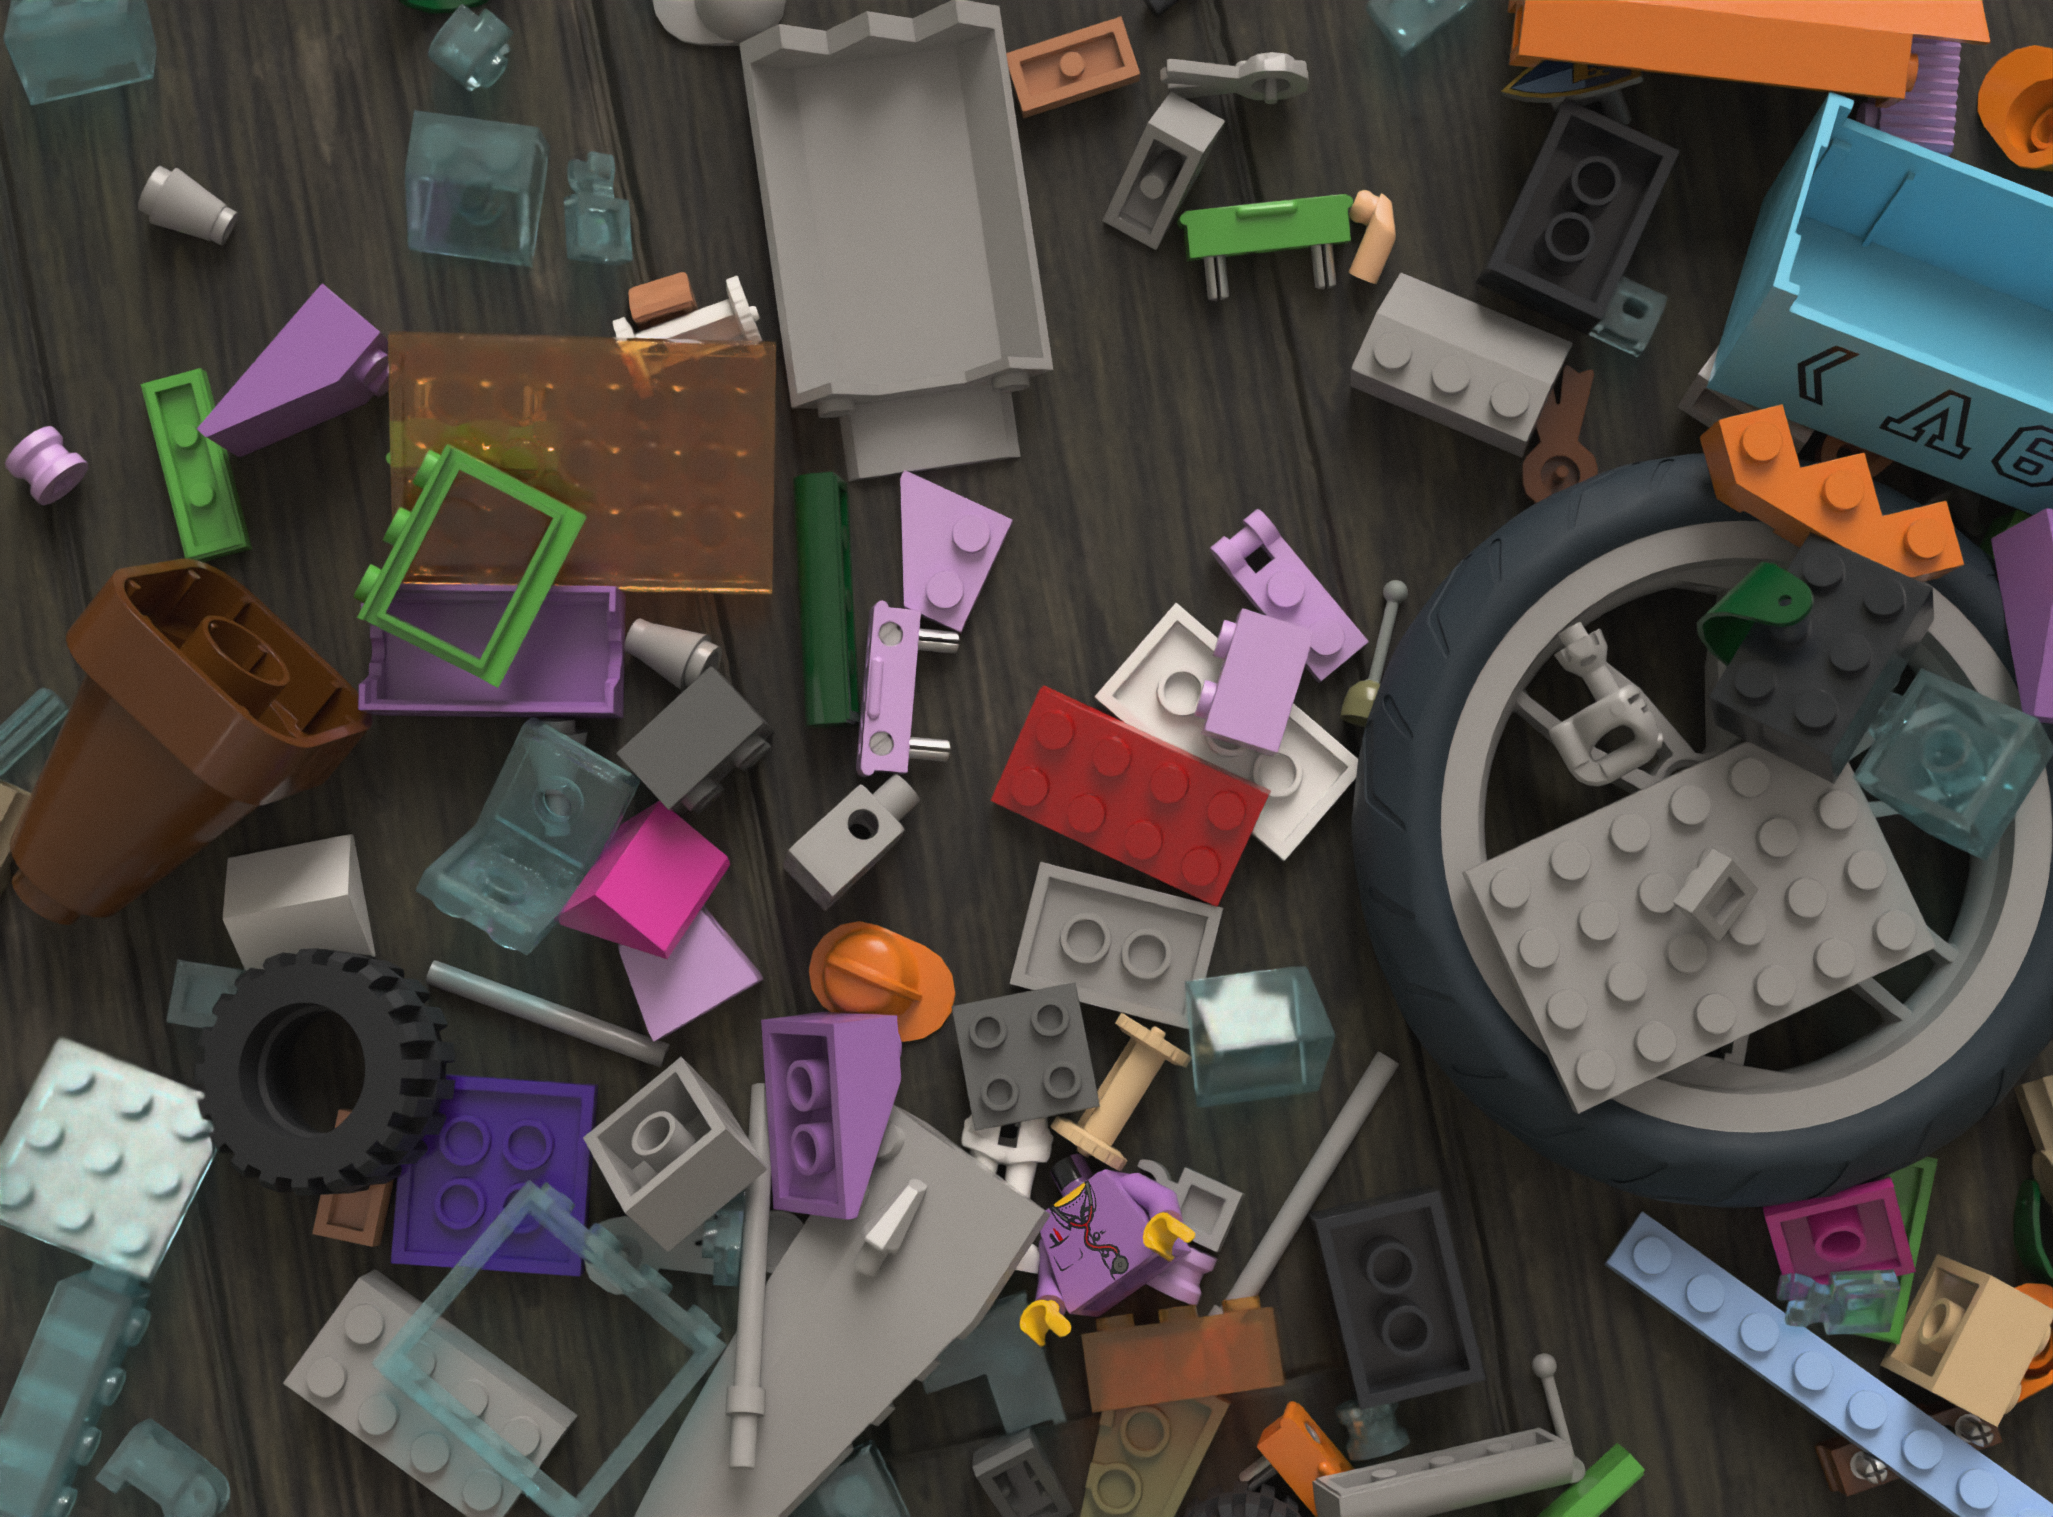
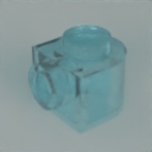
[428,4,514,91]

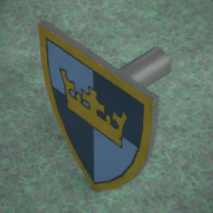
[1501,59,1643,126]

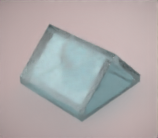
[1184,966,1335,1108]

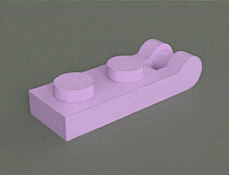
[1209,509,1369,683]

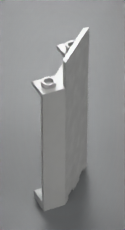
[739,0,1053,482]

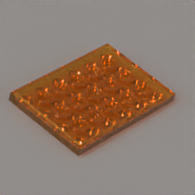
[388,331,776,594]

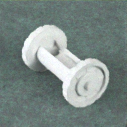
[613,276,767,399]

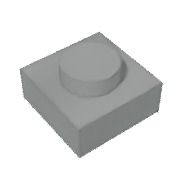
[1672,848,1759,943]

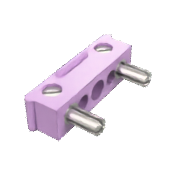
[856,600,960,777]

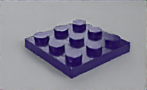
[391,1074,598,1276]

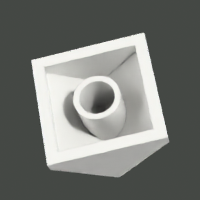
[222,834,376,971]

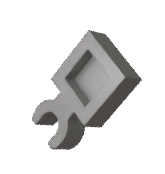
[1137,1159,1245,1252]

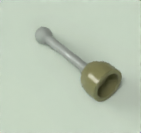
[1340,580,1408,728]

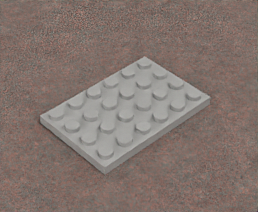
[1462,741,1937,1113]

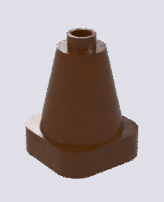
[10,558,373,925]

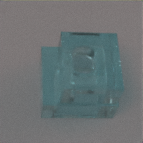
[1588,276,1668,357]

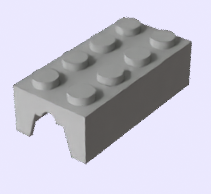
[283,1269,578,1517]

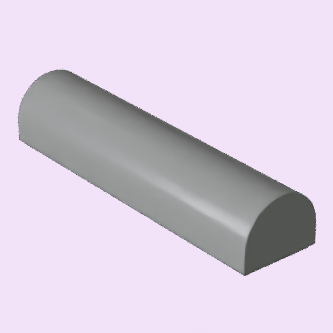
[1312,1428,1574,1517]

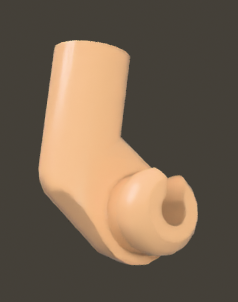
[1349,190,1396,284]

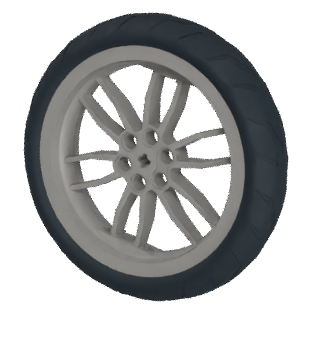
[1352,453,2053,1208]

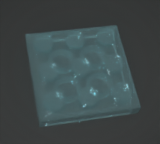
[0,1037,218,1284]

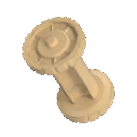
[1050,1012,1192,1171]

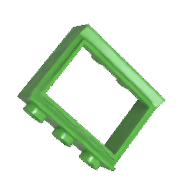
[353,444,587,688]

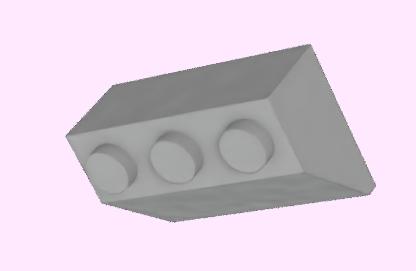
[1351,273,1573,457]

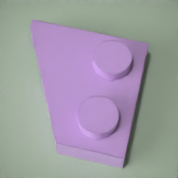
[900,470,1013,634]

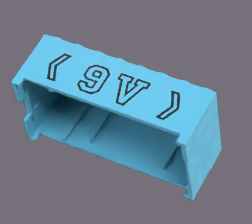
[1707,91,2053,515]

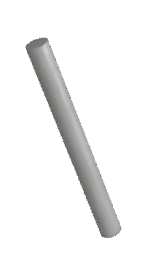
[426,960,670,1068]

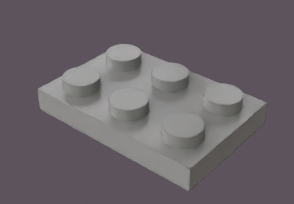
[1010,862,1223,1030]

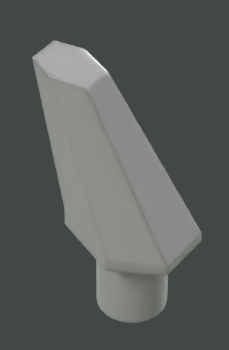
[853,1179,927,1277]

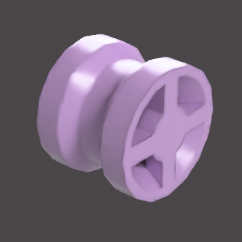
[5,426,88,505]
[1146,1243,1218,1306]

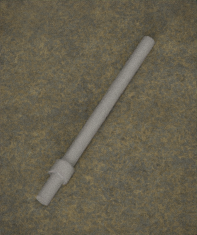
[1180,1051,1399,1387]
[725,1083,771,1470]

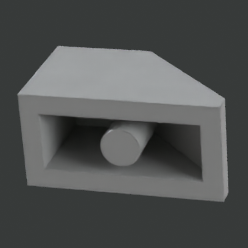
[1102,92,1225,250]

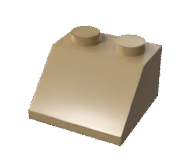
[1880,1254,2053,1427]

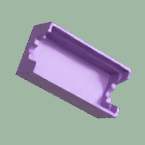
[358,584,626,718]

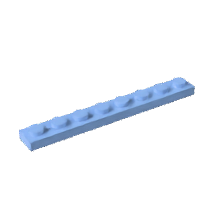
[1604,1211,2053,1517]

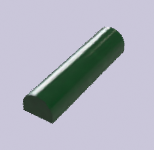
[793,472,860,728]

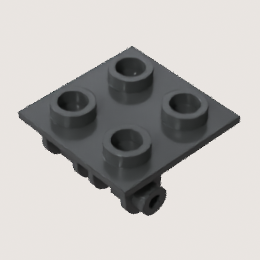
[952,982,1100,1131]

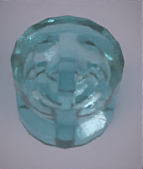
[1335,1399,1410,1461]

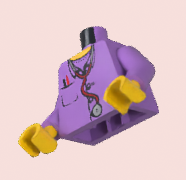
[1019,1154,1195,1347]

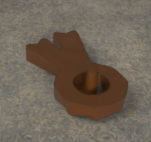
[1521,365,1598,504]

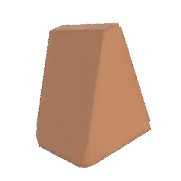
[628,272,698,331]

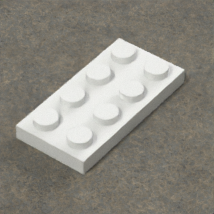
[1094,603,1358,861]

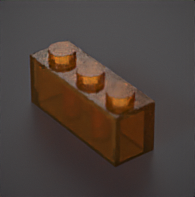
[1081,1295,1287,1413]

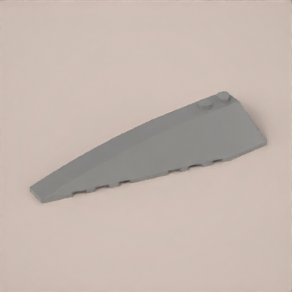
[634,1104,1051,1517]

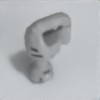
[1549,622,1663,787]

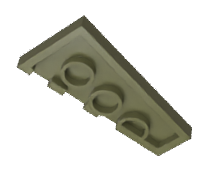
[1080,1343,1231,1517]

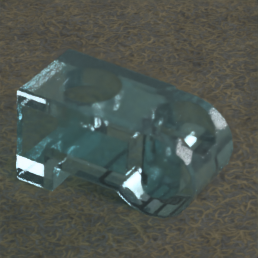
[95,1418,230,1517]

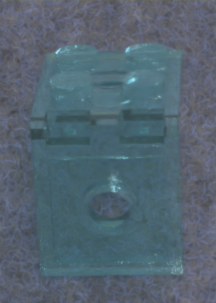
[415,716,641,956]

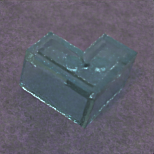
[922,1290,1067,1434]

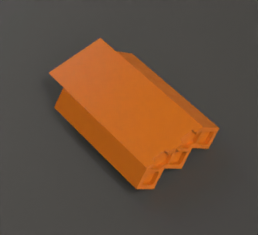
[1508,0,1991,108]

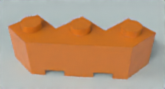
[1700,404,1964,582]

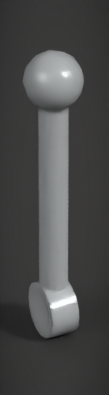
[1532,1353,1585,1483]

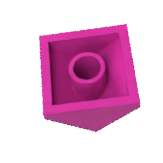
[557,800,730,959]
[1762,1175,1916,1301]

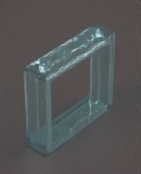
[371,1180,727,1517]

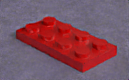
[990,685,1271,907]

